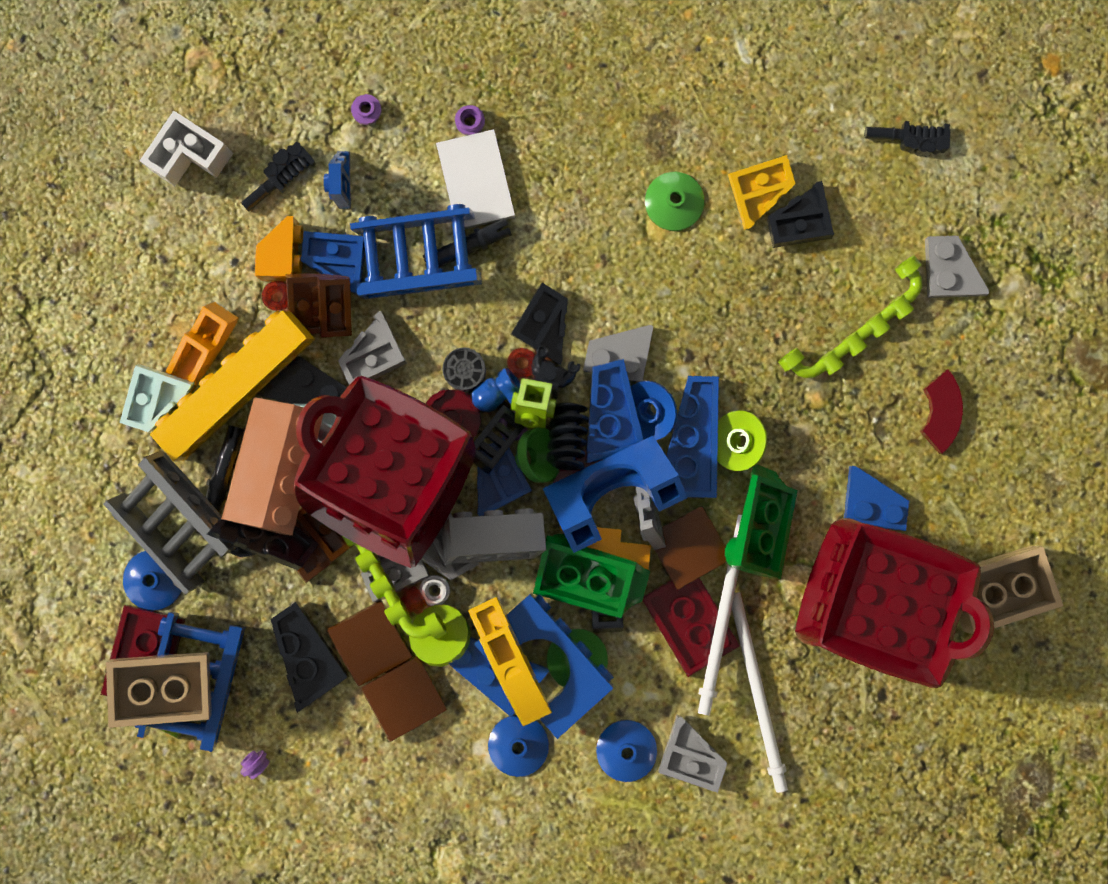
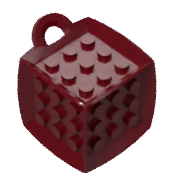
[294,376,476,568]
[795,518,994,688]

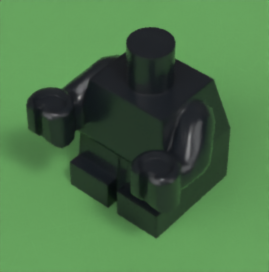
[531,346,580,399]

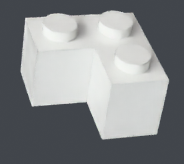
[140,111,233,186]

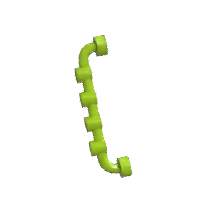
[778,255,923,378]
[342,536,448,639]

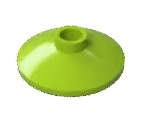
[717,410,767,471]

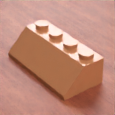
[222,398,324,535]

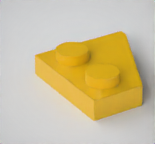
[728,155,795,230]

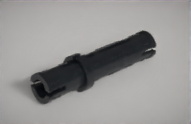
[423,218,512,268]
[205,425,245,513]

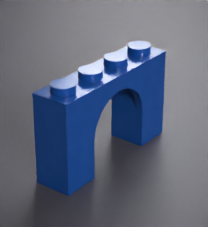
[543,436,687,553]
[474,592,614,739]

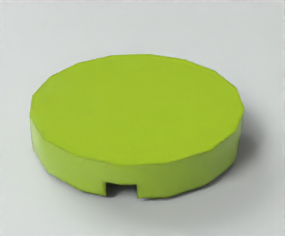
[409,605,471,667]

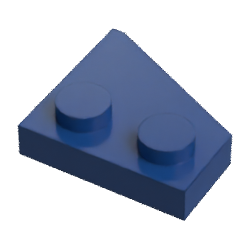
[324,151,351,209]
[844,466,909,531]

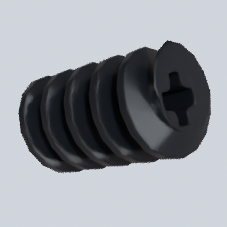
[546,403,589,470]

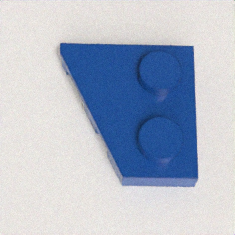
[301,231,365,295]
[477,437,532,516]

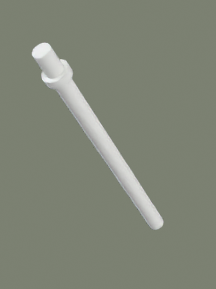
[698,515,742,716]
[732,592,788,792]

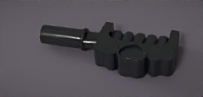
[864,121,950,157]
[241,142,316,212]

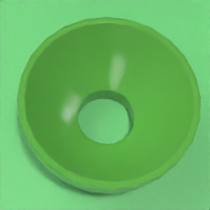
[515,427,560,483]

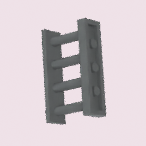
[103,450,238,595]

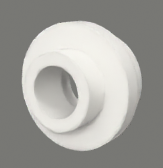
[419,575,450,606]

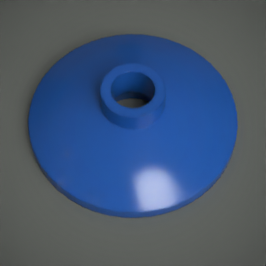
[631,381,677,440]
[123,551,182,610]
[488,715,549,777]
[596,720,657,782]

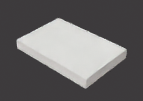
[436,129,515,230]

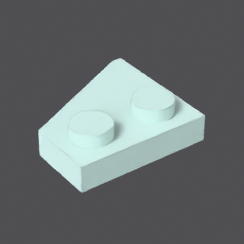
[120,364,195,432]

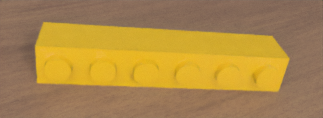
[150,310,315,462]

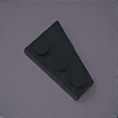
[206,516,319,570]

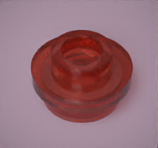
[262,281,287,311]
[507,348,535,378]
[400,586,427,615]

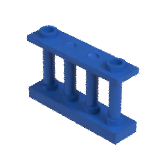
[350,204,482,299]
[135,612,246,752]

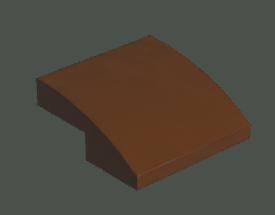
[285,274,352,338]
[655,506,727,590]
[294,508,355,583]
[328,600,412,687]
[360,656,447,742]

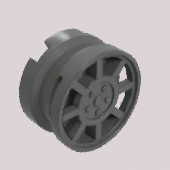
[442,347,486,392]

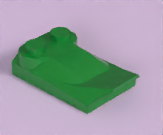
[725,464,798,579]
[533,534,650,619]

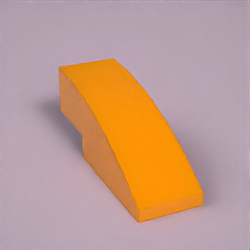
[165,302,239,394]
[560,526,651,570]

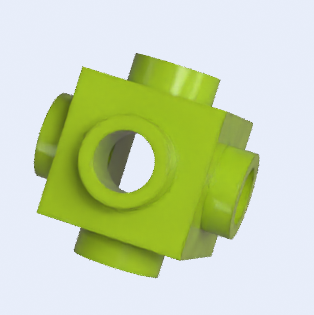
[511,378,556,428]

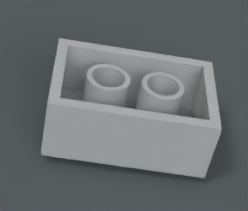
[442,508,546,564]

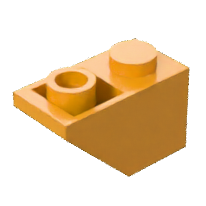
[255,216,304,282]

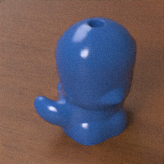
[471,368,521,413]

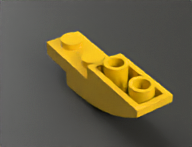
[468,597,552,726]

